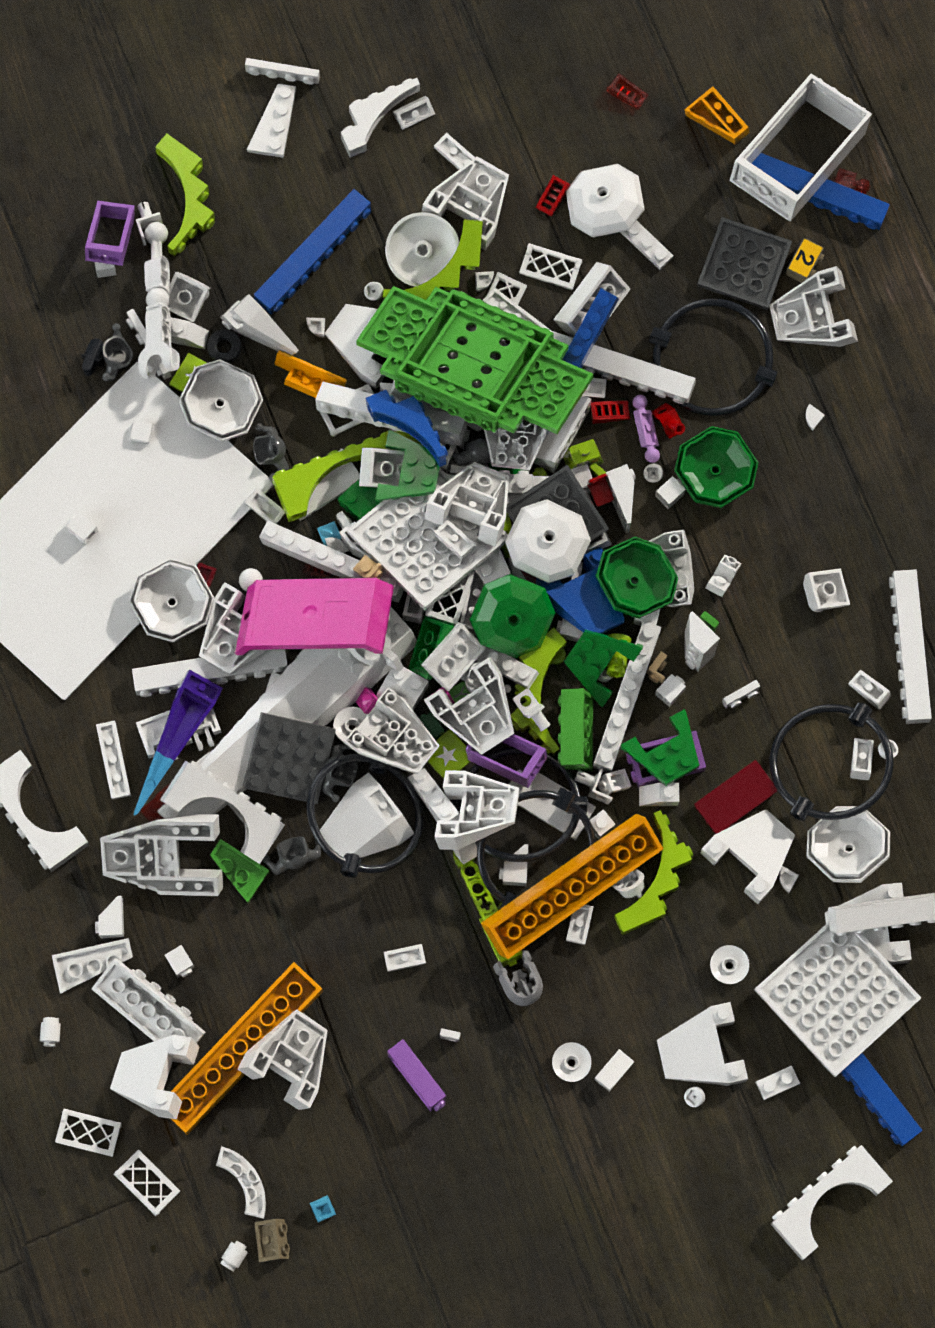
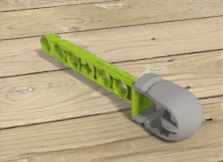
[453,852,543,1006]

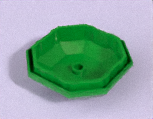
[674,426,759,508]
[595,537,679,619]
[469,574,555,658]

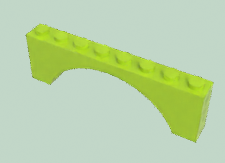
[272,431,421,522]

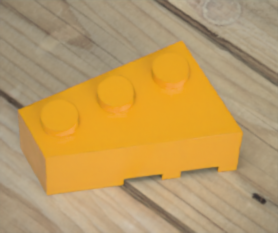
[684,86,749,145]

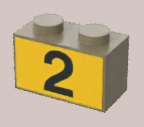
[786,238,825,283]

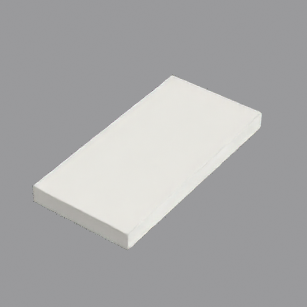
[299,449,360,521]
[517,772,596,840]

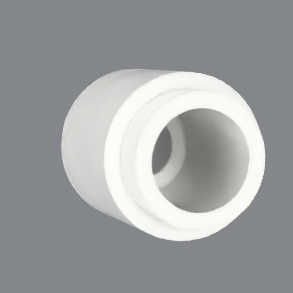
[40,1017,61,1047]
[220,1241,248,1272]

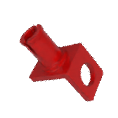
[651,403,685,438]
[587,473,614,507]

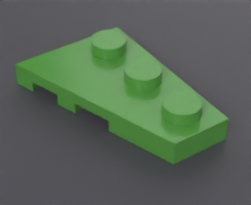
[210,839,270,903]

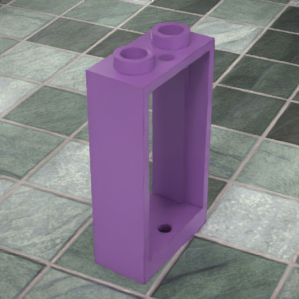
[85,201,135,266]
[626,731,706,787]
[466,734,547,788]
[387,1039,446,1112]

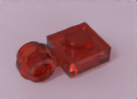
[835,168,871,194]

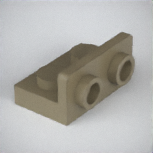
[254,1219,290,1262]

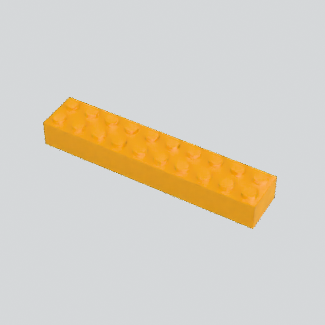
[481,814,663,959]
[171,962,323,1135]

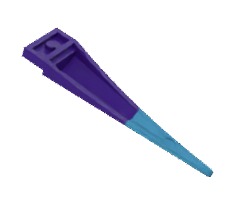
[134,670,223,816]

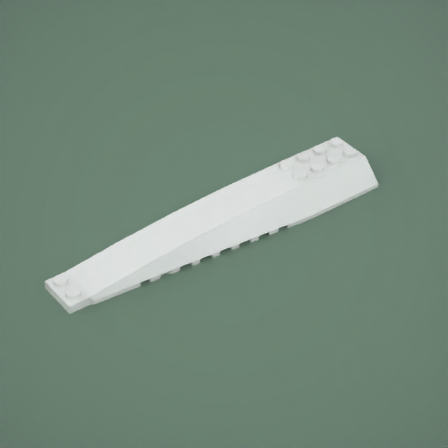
[157,607,417,819]

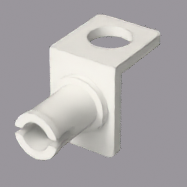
[136,202,163,246]
[513,688,551,731]
[575,769,613,804]

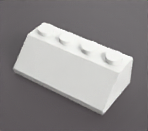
[553,262,630,338]
[534,396,592,473]
[685,611,720,671]

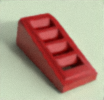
[535,175,570,217]
[590,400,630,424]

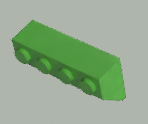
[558,688,593,772]

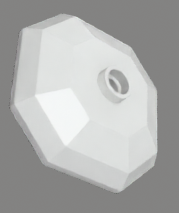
[566,164,645,237]
[179,359,263,442]
[505,499,591,583]
[129,558,214,642]
[807,806,890,883]

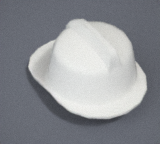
[612,869,644,898]

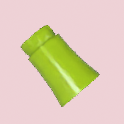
[606,634,632,678]

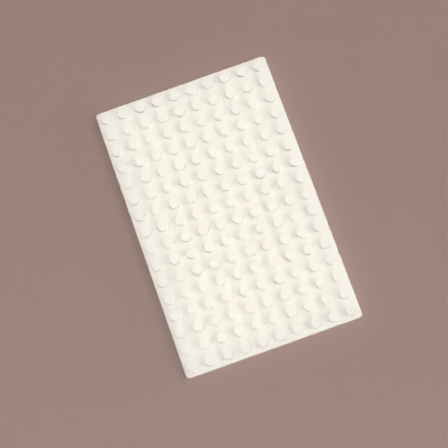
[0,362,273,700]

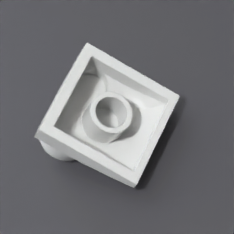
[168,272,210,322]
[803,568,850,612]

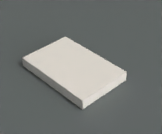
[421,622,486,691]

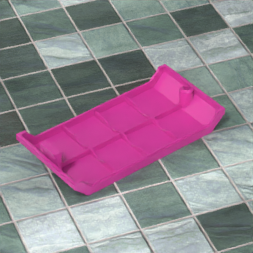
[235,578,394,655]

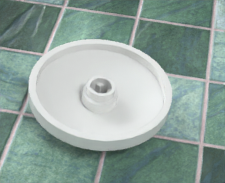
[385,212,460,287]

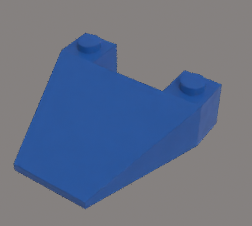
[536,547,624,634]

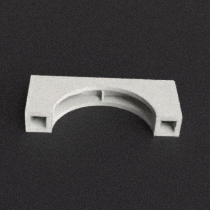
[0,750,89,872]
[160,760,285,864]
[771,1145,893,1260]

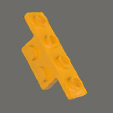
[275,350,347,398]

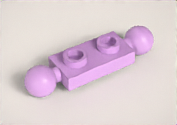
[632,395,660,463]

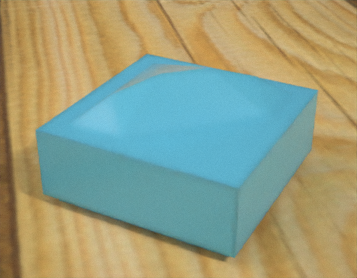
[317,521,342,546]
[310,1195,336,1222]

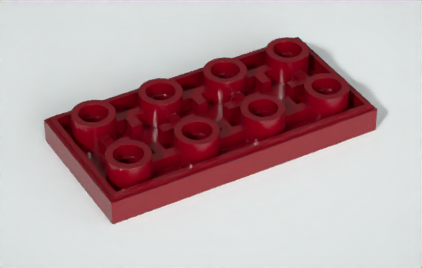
[693,760,778,834]

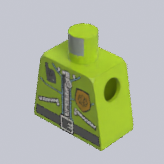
[563,439,603,469]

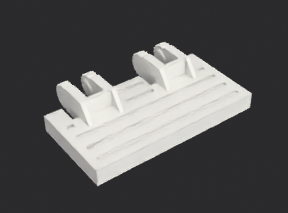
[136,708,222,760]

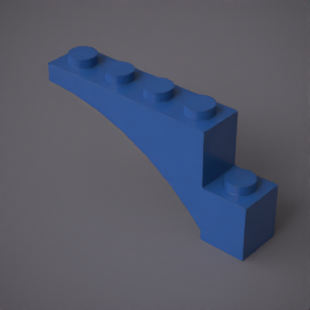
[365,390,448,467]

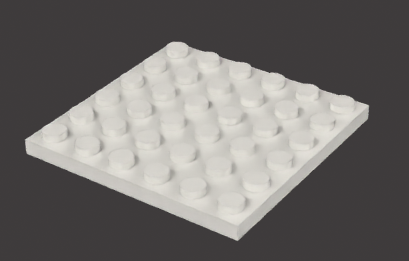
[347,468,508,610]
[754,922,921,1077]

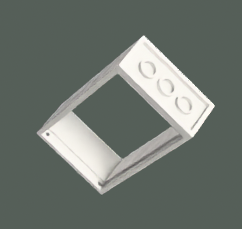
[729,74,872,222]

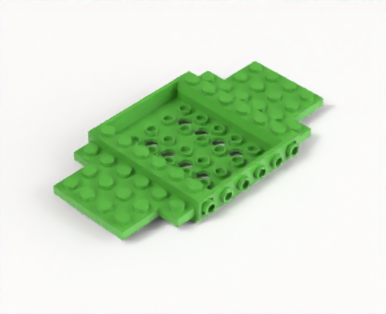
[356,286,593,434]

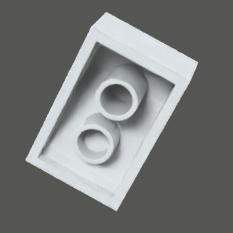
[359,448,405,488]
[606,464,636,533]
[376,666,429,711]

